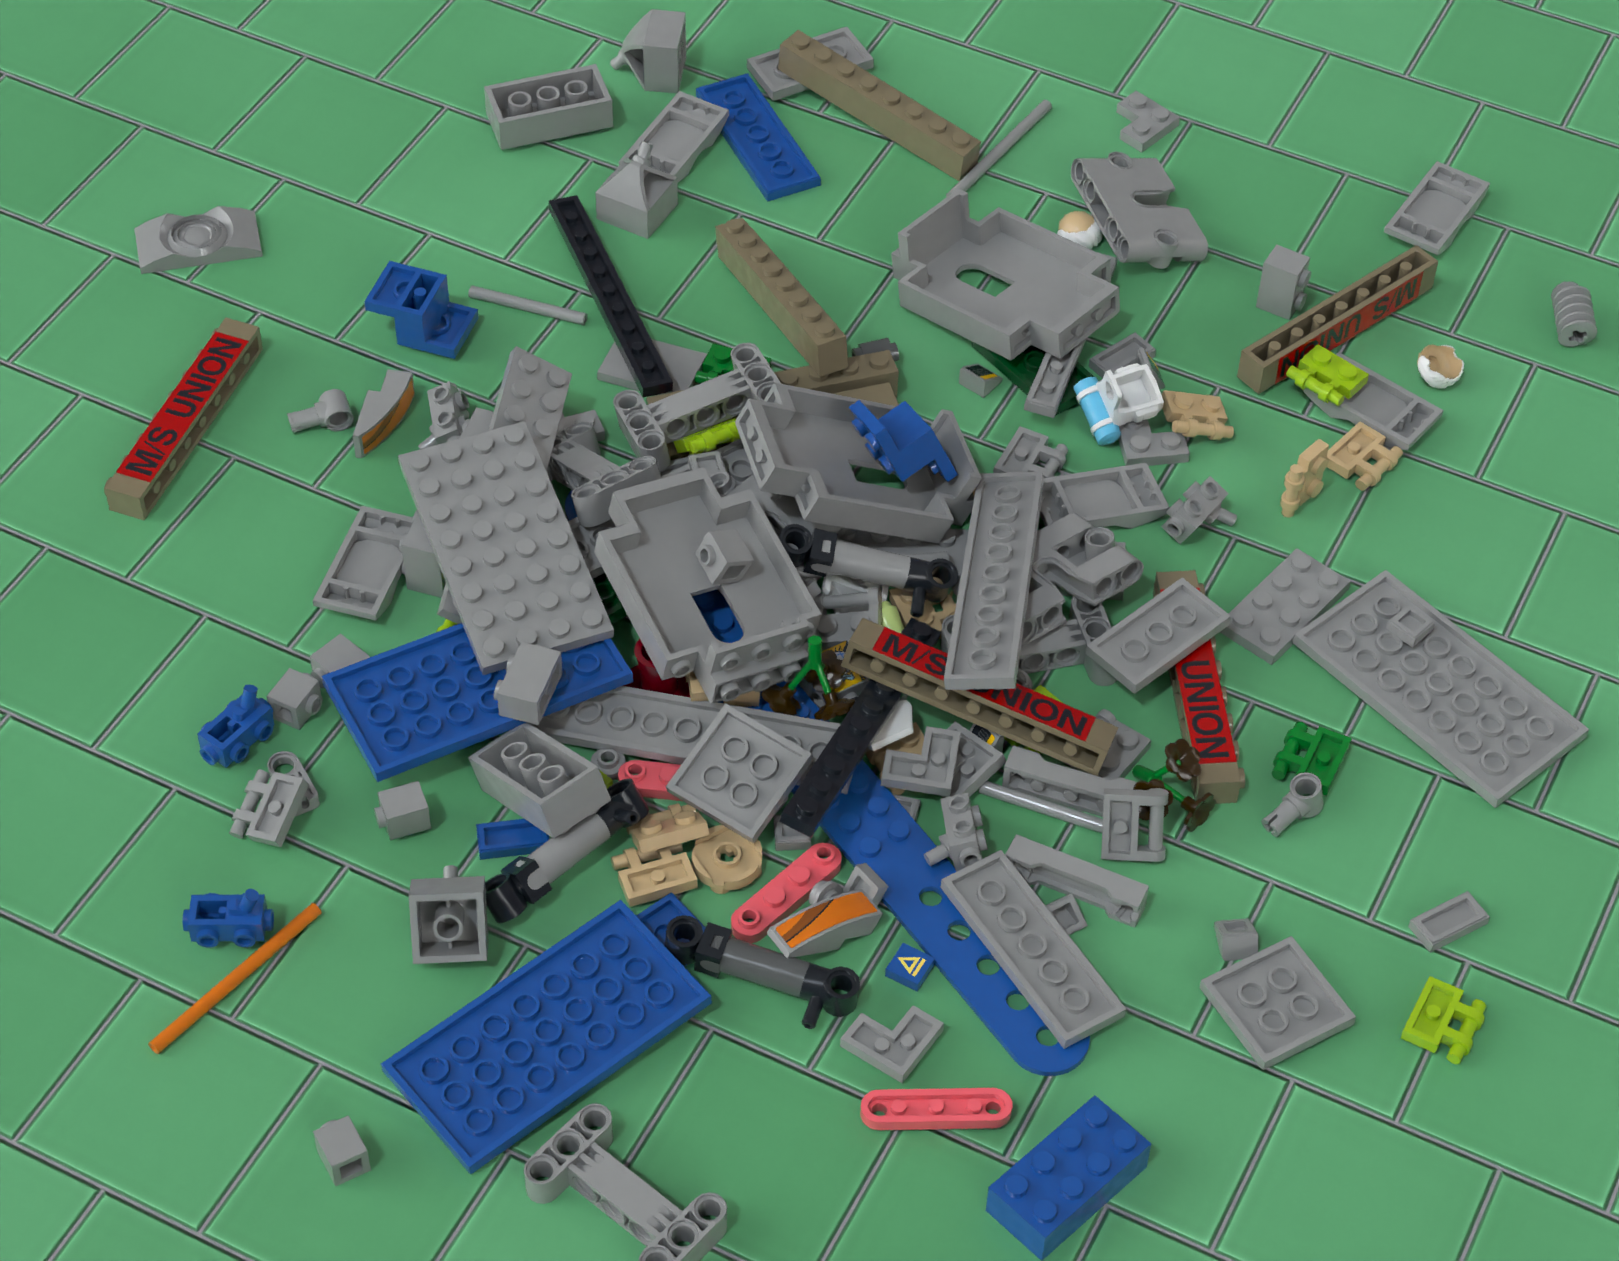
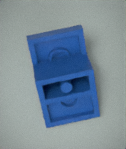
[364,261,479,359]
[849,400,958,482]

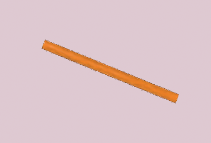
[148,903,322,1054]

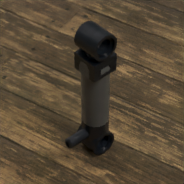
[665,915,860,1029]

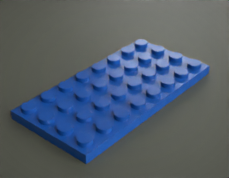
[322,623,633,782]
[381,900,712,1175]

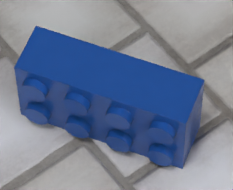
[986,1095,1151,1261]

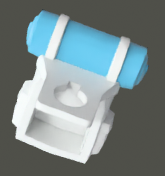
[1073,363,1164,446]

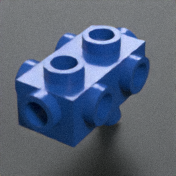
[197,684,275,767]
[183,889,274,948]

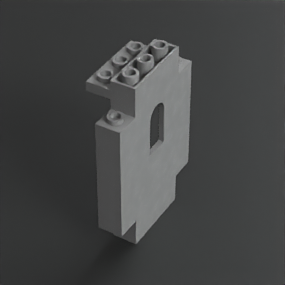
[891,189,1120,360]
[735,383,982,543]
[594,467,822,704]

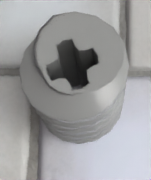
[1551,281,1597,347]

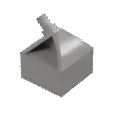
[610,9,686,93]
[595,141,678,239]
[409,865,489,964]

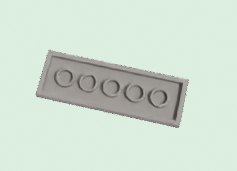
[940,850,1126,1049]

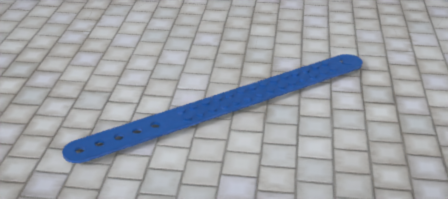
[565,490,1090,1076]

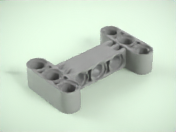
[613,342,781,471]
[546,421,661,527]
[940,596,1117,686]
[524,1103,727,1261]

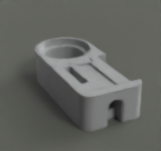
[267,751,320,817]

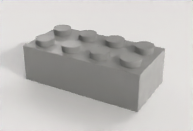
[484,64,613,150]
[468,722,611,838]

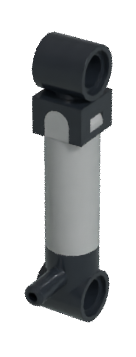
[778,524,958,618]
[485,779,649,923]

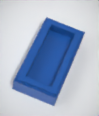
[476,819,550,860]

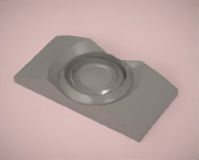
[619,91,729,183]
[1384,161,1490,255]
[134,206,262,274]
[1302,352,1444,450]
[1040,463,1170,529]
[313,506,413,620]

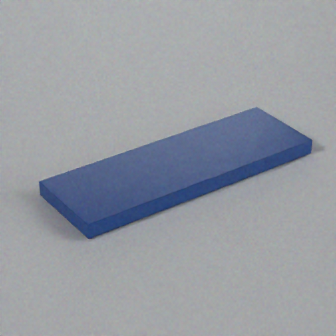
[696,73,821,202]

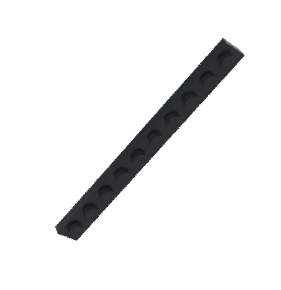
[549,195,673,398]
[779,617,941,838]

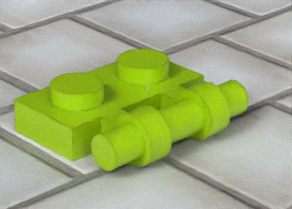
[1286,344,1369,407]
[673,418,741,455]
[1401,976,1486,1064]

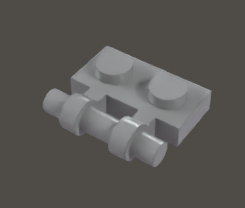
[993,426,1068,478]
[229,770,309,847]

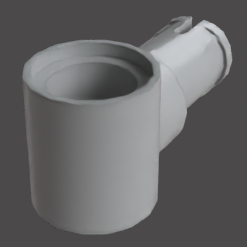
[287,389,354,433]
[1261,772,1323,837]

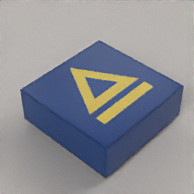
[885,943,935,991]

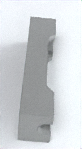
[1002,746,1137,817]
[1005,834,1149,928]

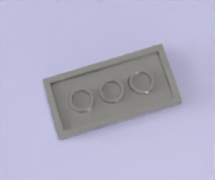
[747,26,874,101]
[1220,548,1351,665]
[1086,578,1231,694]

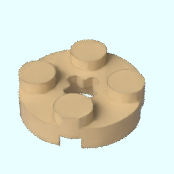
[692,825,762,894]

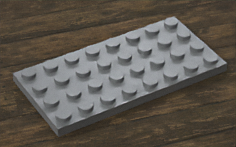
[398,421,614,675]
[1293,570,1589,808]

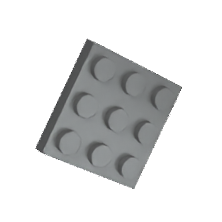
[666,703,814,843]
[1200,936,1356,1070]

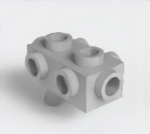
[418,381,469,449]
[1161,476,1237,544]
[924,792,988,872]

